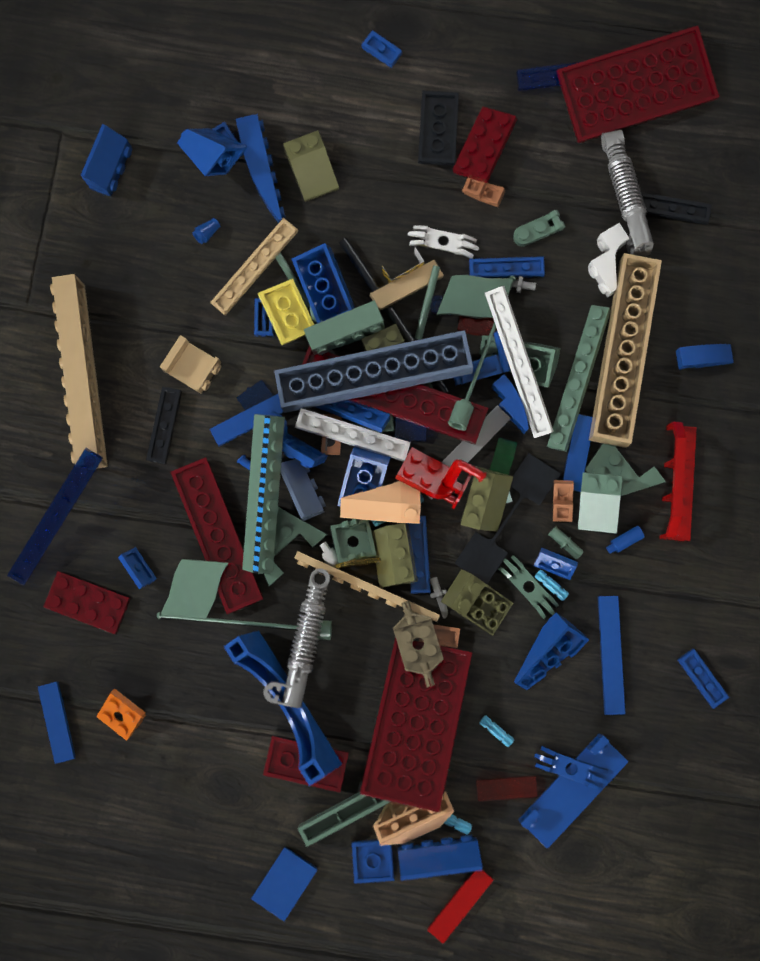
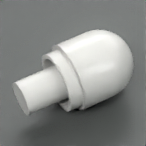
[319,542,339,567]

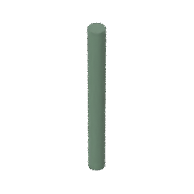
[276,252,310,310]
[414,265,440,340]

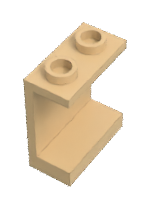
[160,335,221,394]

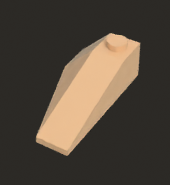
[340,481,421,524]

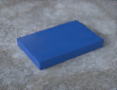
[251,846,318,921]

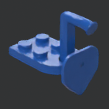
[237,411,327,470]

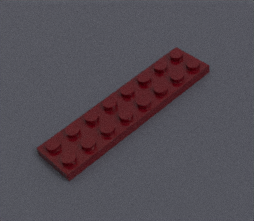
[171,457,263,614]

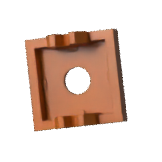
[96,689,146,741]

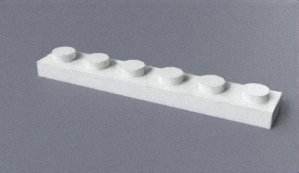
[295,408,411,462]

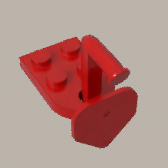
[395,447,487,509]

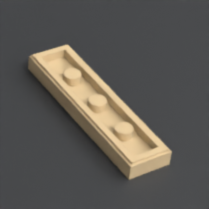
[370,260,444,311]

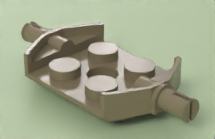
[393,601,443,687]

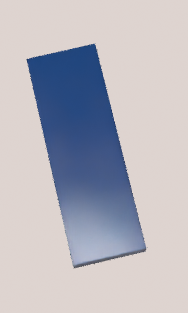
[677,649,730,709]

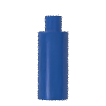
[606,526,645,554]

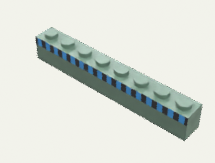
[242,414,285,574]

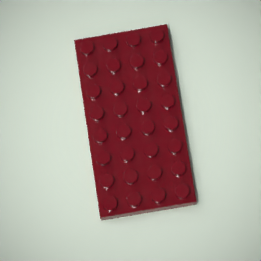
[556,25,719,143]
[360,637,472,813]

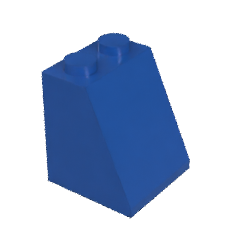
[177,128,247,176]

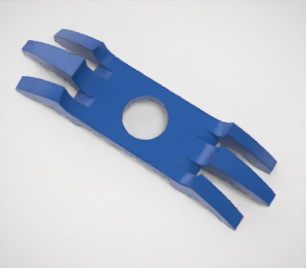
[534,746,609,791]

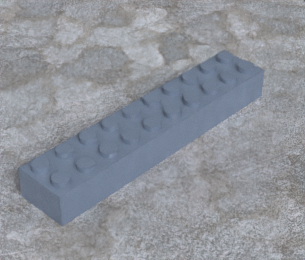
[274,330,473,413]

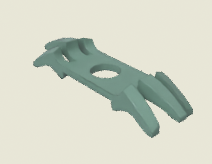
[498,555,559,619]

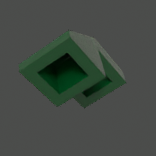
[489,438,517,475]

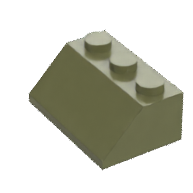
[461,466,513,532]
[371,523,418,588]

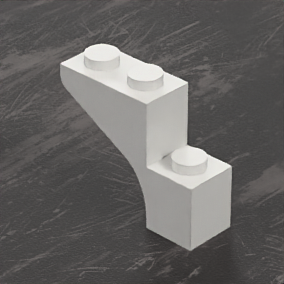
[588,223,629,298]

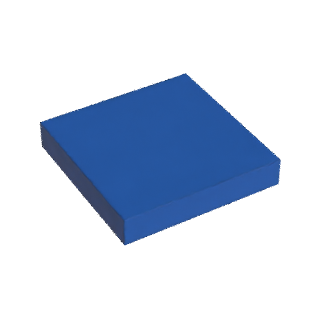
[352,839,394,884]

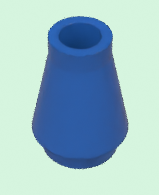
[192,218,221,244]

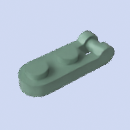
[513,210,566,246]

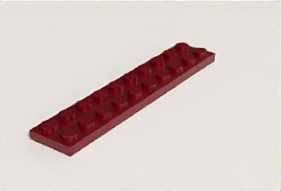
[302,346,489,445]

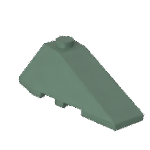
[479,335,561,387]

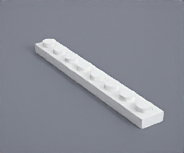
[485,286,554,438]

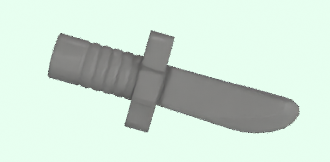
[496,276,537,293]
[430,577,448,619]

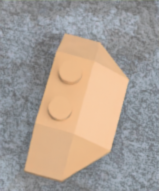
[373,792,454,845]

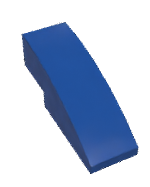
[676,344,734,369]
[491,374,529,434]

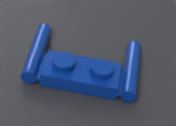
[454,331,511,386]

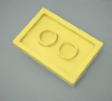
[258,279,314,345]

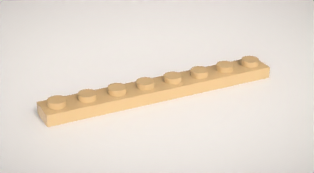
[294,551,440,622]

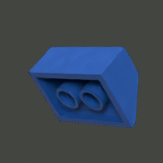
[81,124,132,197]

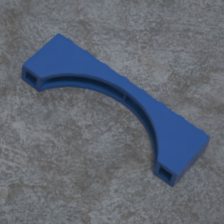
[224,631,343,786]

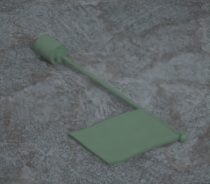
[437,275,516,431]
[157,559,332,640]

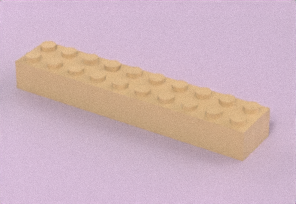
[589,253,662,448]
[50,274,108,470]

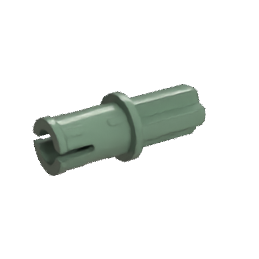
[548,526,583,559]

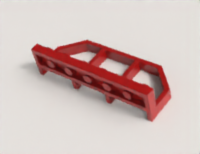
[660,422,697,541]

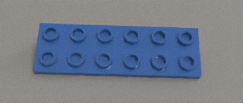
[518,733,628,848]

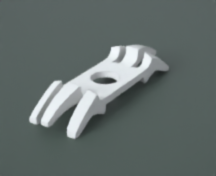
[408,226,479,259]

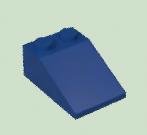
[337,447,391,507]

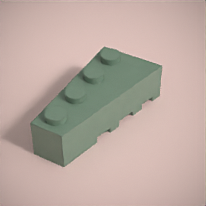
[303,300,385,355]

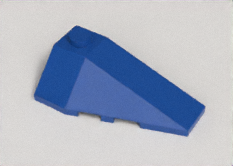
[514,613,589,690]

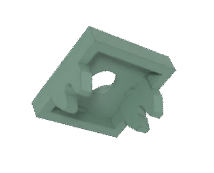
[330,519,377,564]

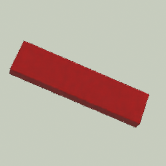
[427,870,493,943]

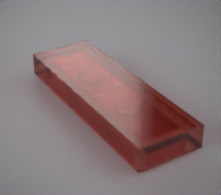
[476,775,538,801]

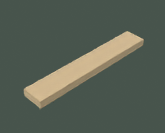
[210,218,298,316]

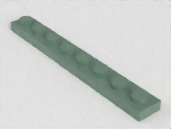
[547,305,611,452]

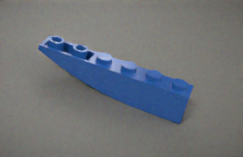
[236,114,285,223]

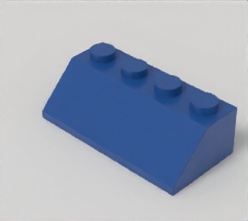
[292,243,355,323]
[398,835,483,881]

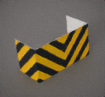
[382,247,424,283]

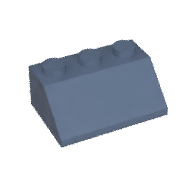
[281,459,326,521]

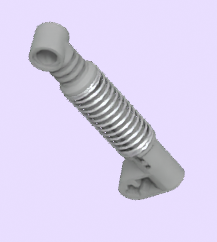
[601,130,654,256]
[264,569,330,708]

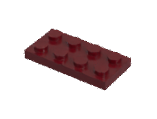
[453,107,517,183]
[43,571,131,634]
[263,735,349,793]

